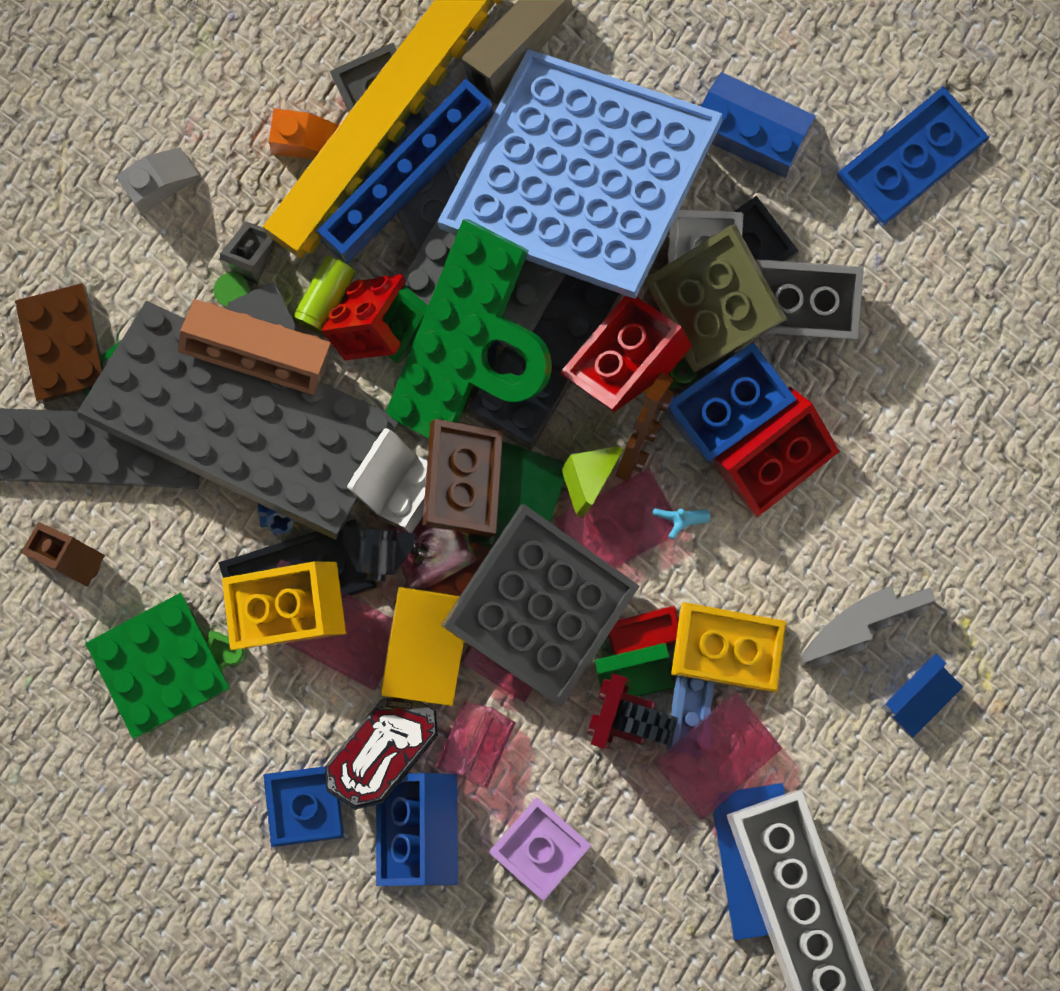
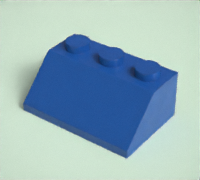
[701,72,816,178]
[665,342,796,463]
[376,773,458,886]

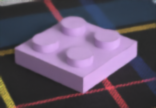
[489,797,592,901]

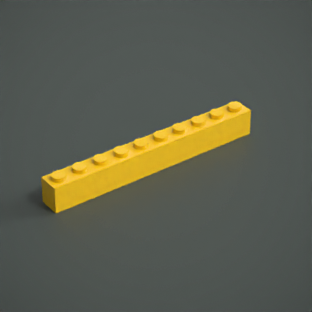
[263,0,503,259]

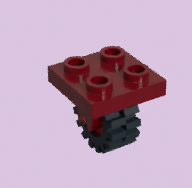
[587,674,678,749]

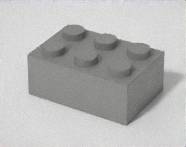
[755,259,864,339]

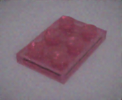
[654,692,782,820]

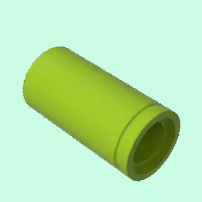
[292,256,356,335]

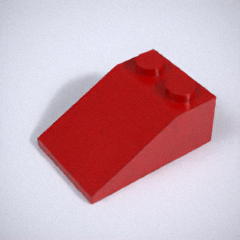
[560,295,692,412]

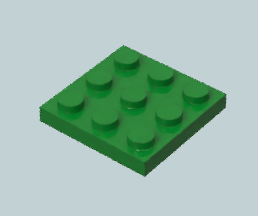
[85,592,231,740]

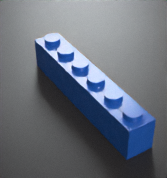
[317,79,493,265]

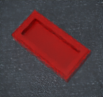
[608,605,679,655]

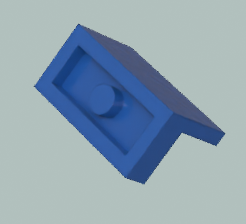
[881,653,963,738]

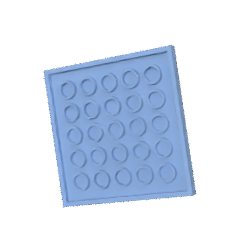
[437,49,723,299]

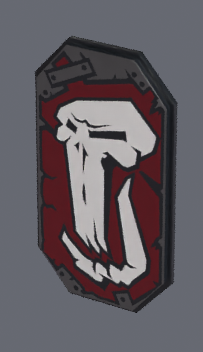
[325,697,438,810]

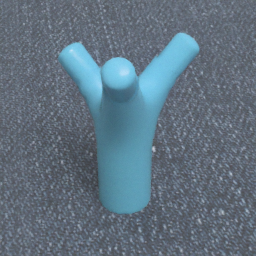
[653,508,710,540]

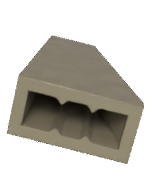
[462,0,573,104]

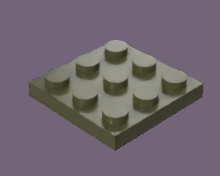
[644,225,787,373]

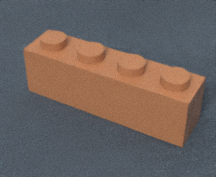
[178,299,331,395]

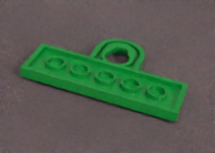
[386,219,552,439]

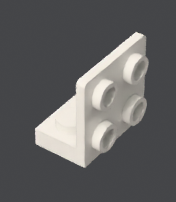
[347,428,427,533]

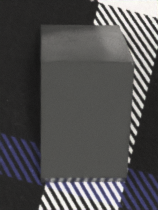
[219,221,276,284]
[226,281,298,332]

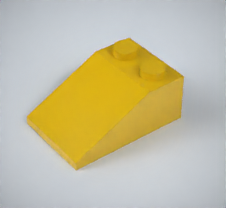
[222,561,346,650]

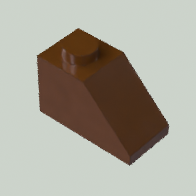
[21,522,105,587]

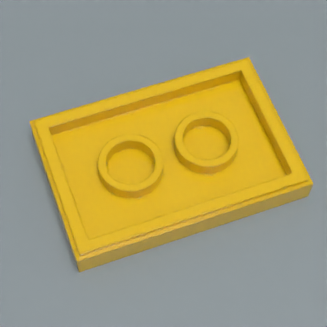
[380,587,464,706]
[671,602,787,693]

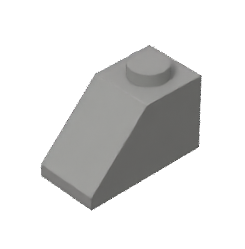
[116,147,200,215]

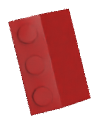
[712,386,840,518]

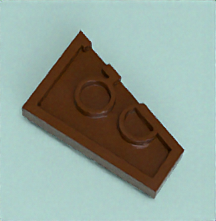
[615,372,675,482]

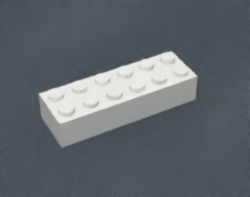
[726,790,873,991]

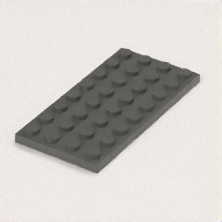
[77,301,399,540]

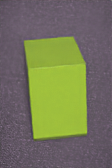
[561,446,624,519]

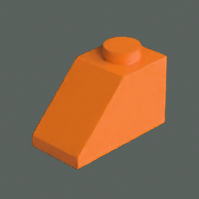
[268,108,339,159]

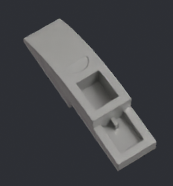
[798,586,936,669]

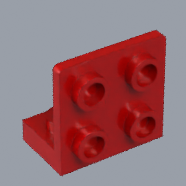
[321,274,406,361]

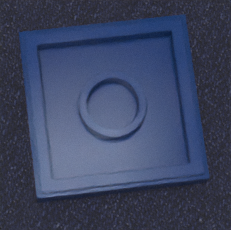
[263,766,345,847]

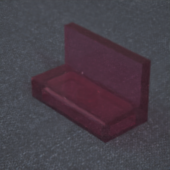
[436,702,516,789]

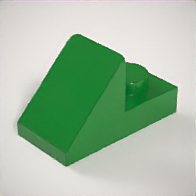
[383,287,428,364]

